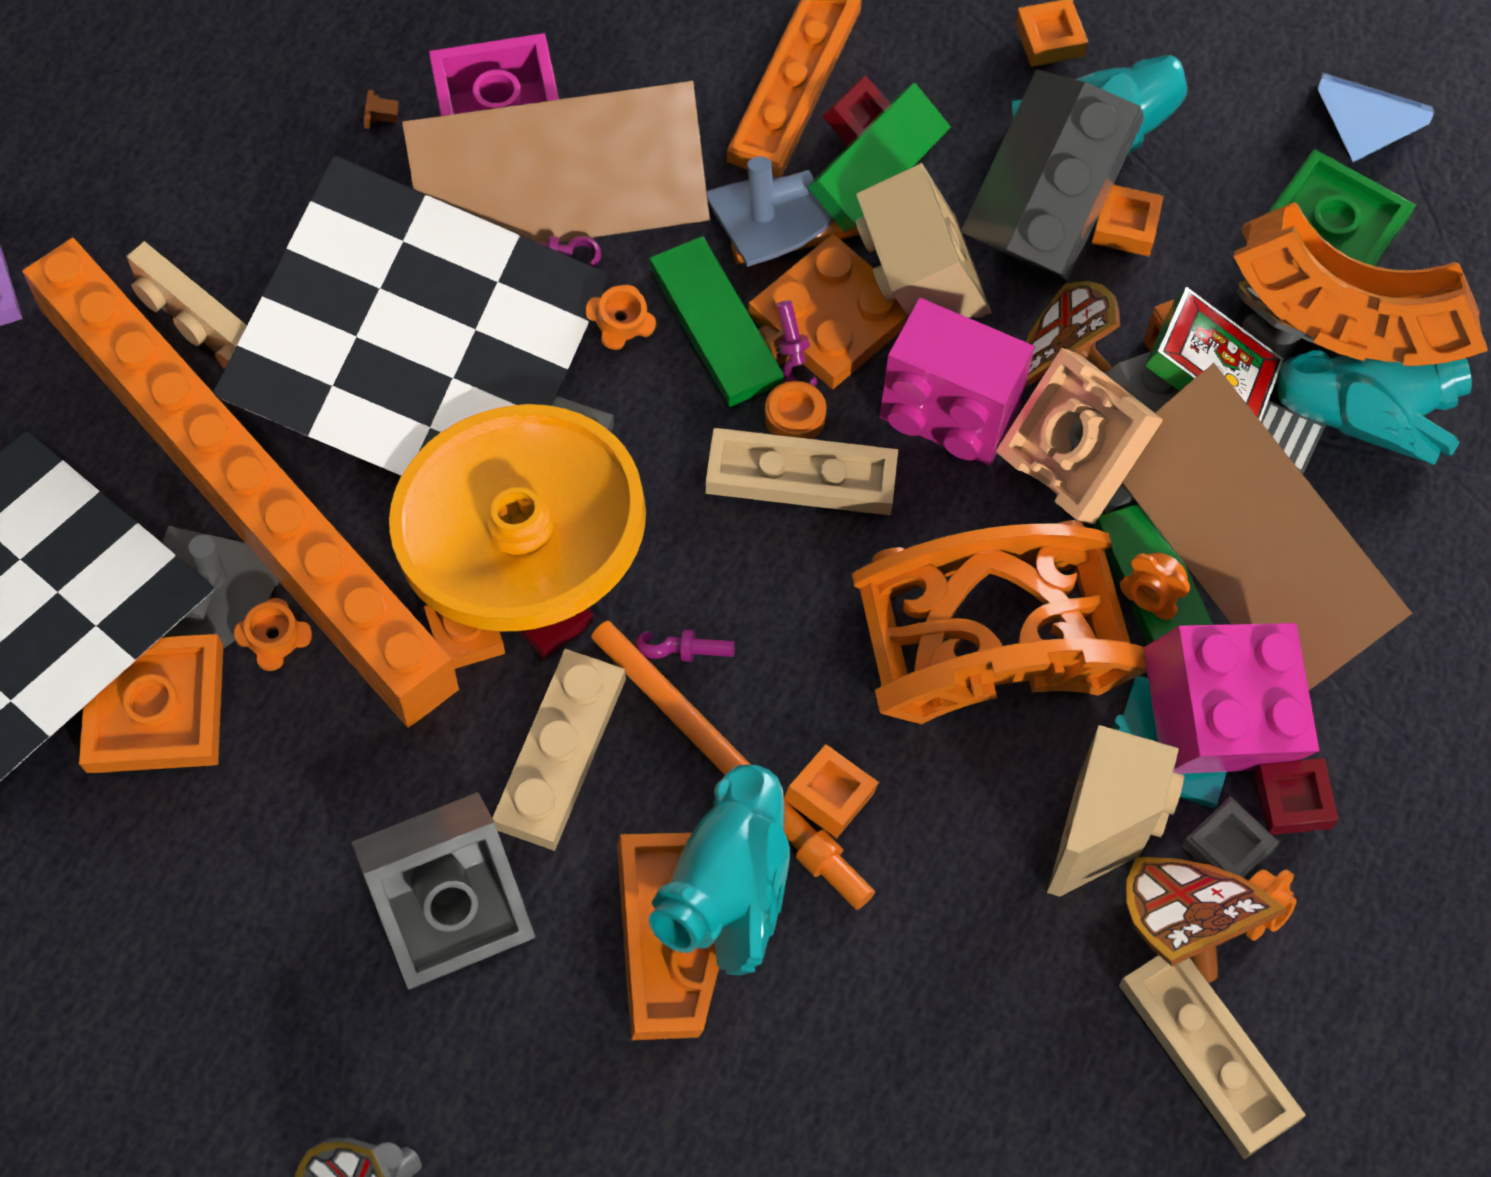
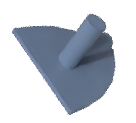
[706,156,834,267]

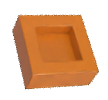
[1015,0,1088,67]
[1092,185,1164,257]
[424,605,505,669]
[784,744,879,838]

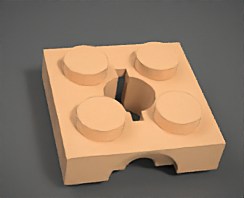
[996,348,1163,524]

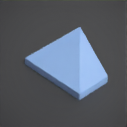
[1318,73,1434,162]

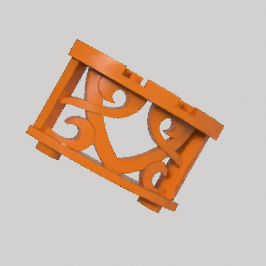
[1234,203,1488,366]
[851,520,1147,724]

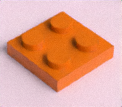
[748,234,909,390]
[79,634,223,773]

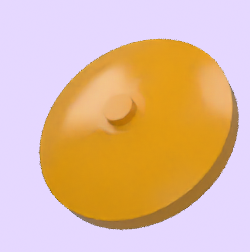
[389,404,646,631]

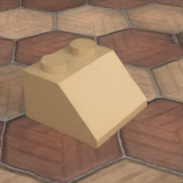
[855,163,992,318]
[1047,725,1184,897]

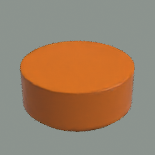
[765,381,826,439]

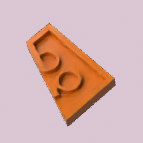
[617,833,719,1040]

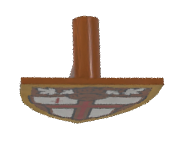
[1024,281,1120,389]
[1126,857,1286,983]

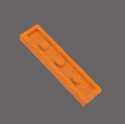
[727,0,861,177]

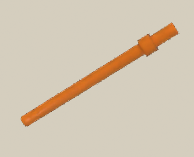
[591,621,875,910]

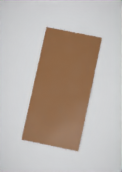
[402,81,710,243]
[1122,363,1413,690]

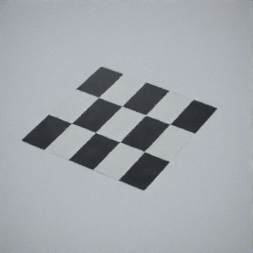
[213,156,609,476]
[0,431,214,781]

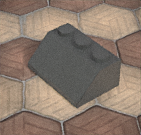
[961,69,1145,281]

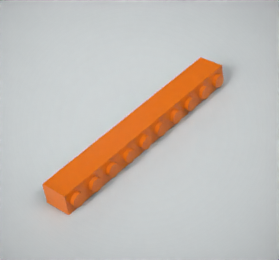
[22,238,459,729]

